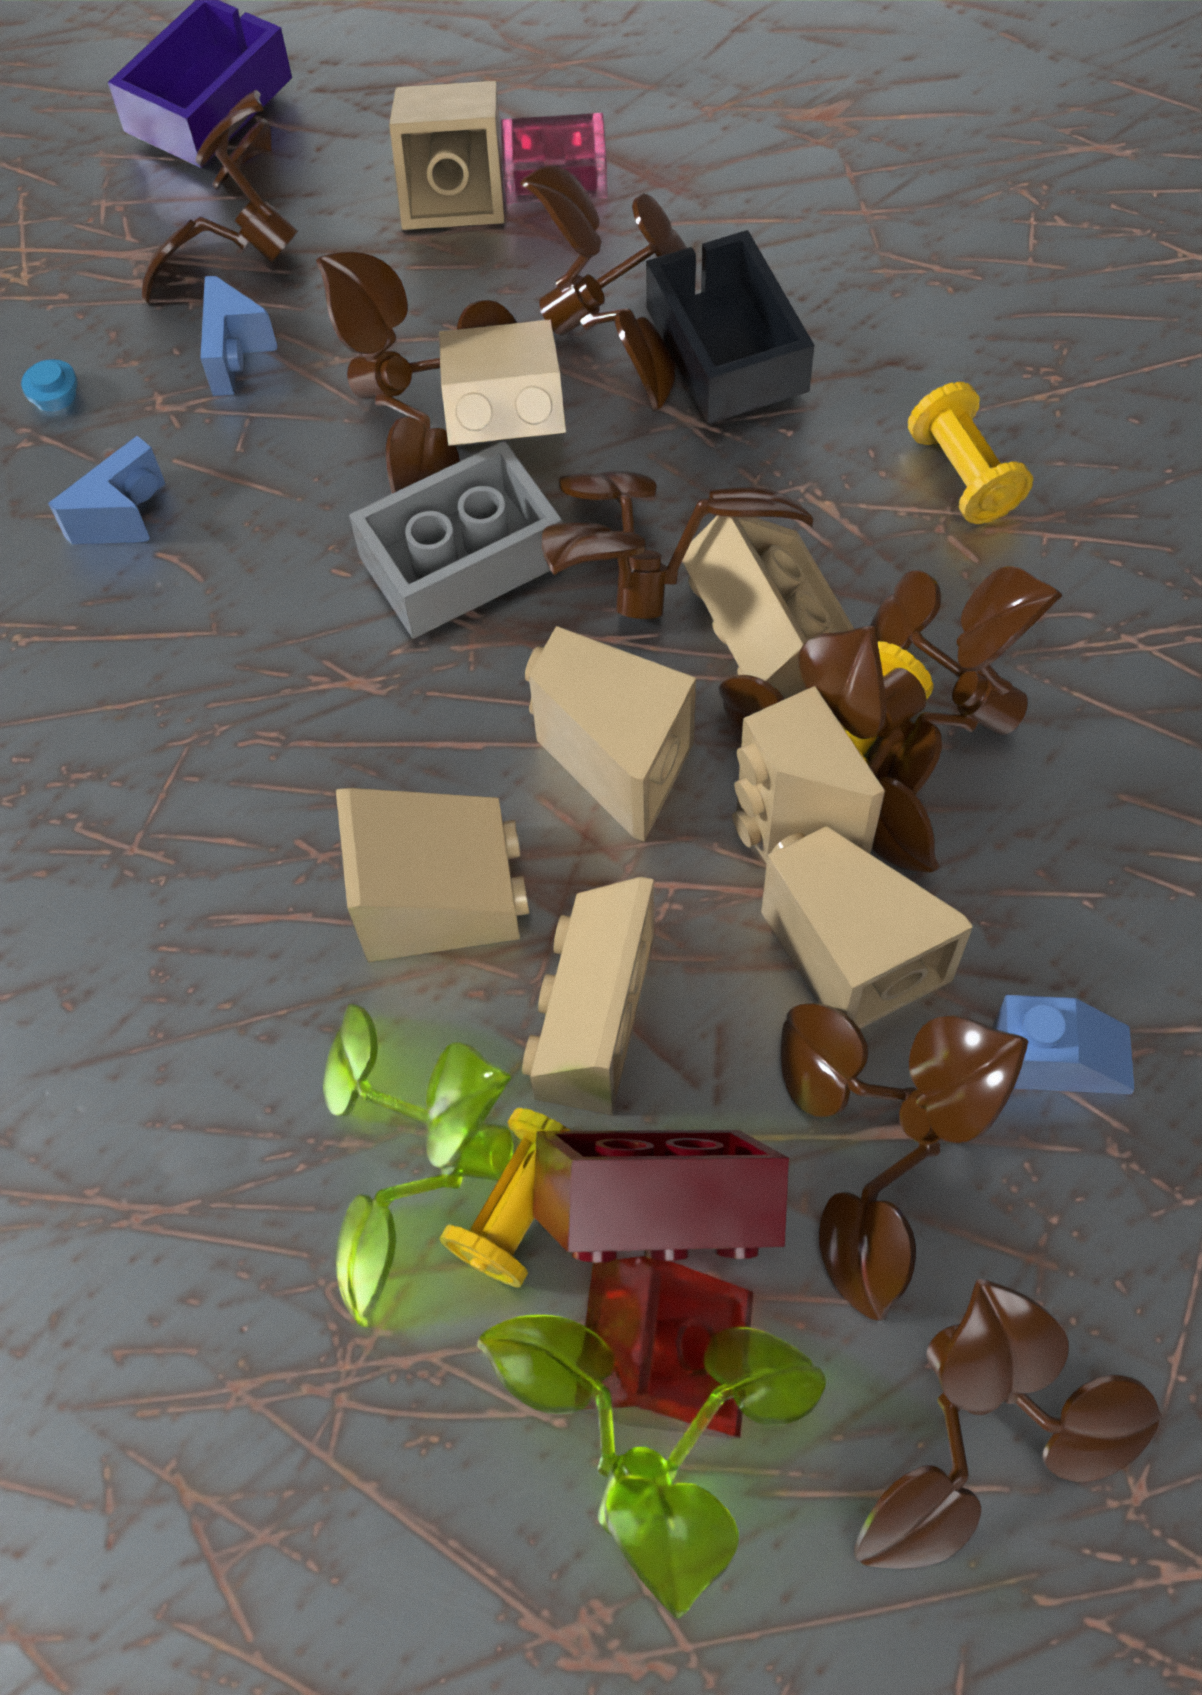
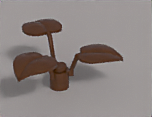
[142,90,298,304]
[520,166,687,412]
[316,252,518,494]
[541,471,813,619]
[867,566,1063,795]
[719,626,941,873]
[781,1003,1028,1321]
[854,1279,1162,1569]

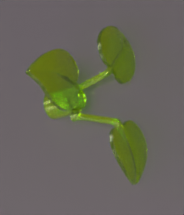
[323,1004,513,1328]
[476,1315,826,1619]

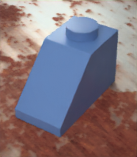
[992,995,1134,1094]

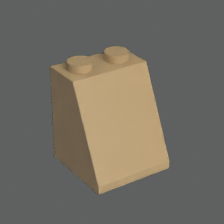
[389,81,504,230]
[439,320,566,446]
[525,626,696,842]
[336,788,529,962]
[761,826,973,1029]

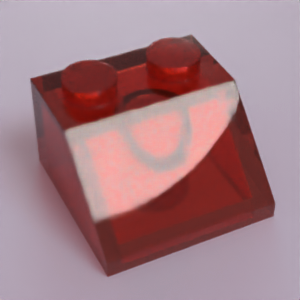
[574,1256,753,1439]

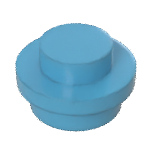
[21,359,78,412]

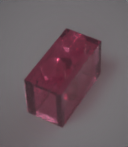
[501,113,608,204]

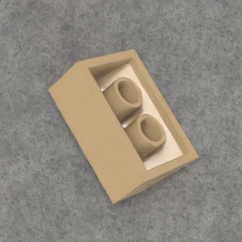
[682,515,854,699]
[732,686,885,864]
[522,877,654,1116]

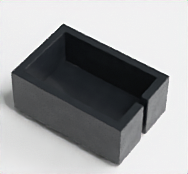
[646,230,815,424]

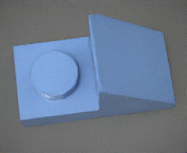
[200,276,278,396]
[48,436,166,544]

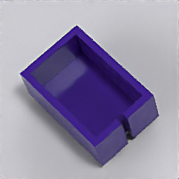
[108,0,292,168]

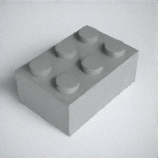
[349,440,563,639]

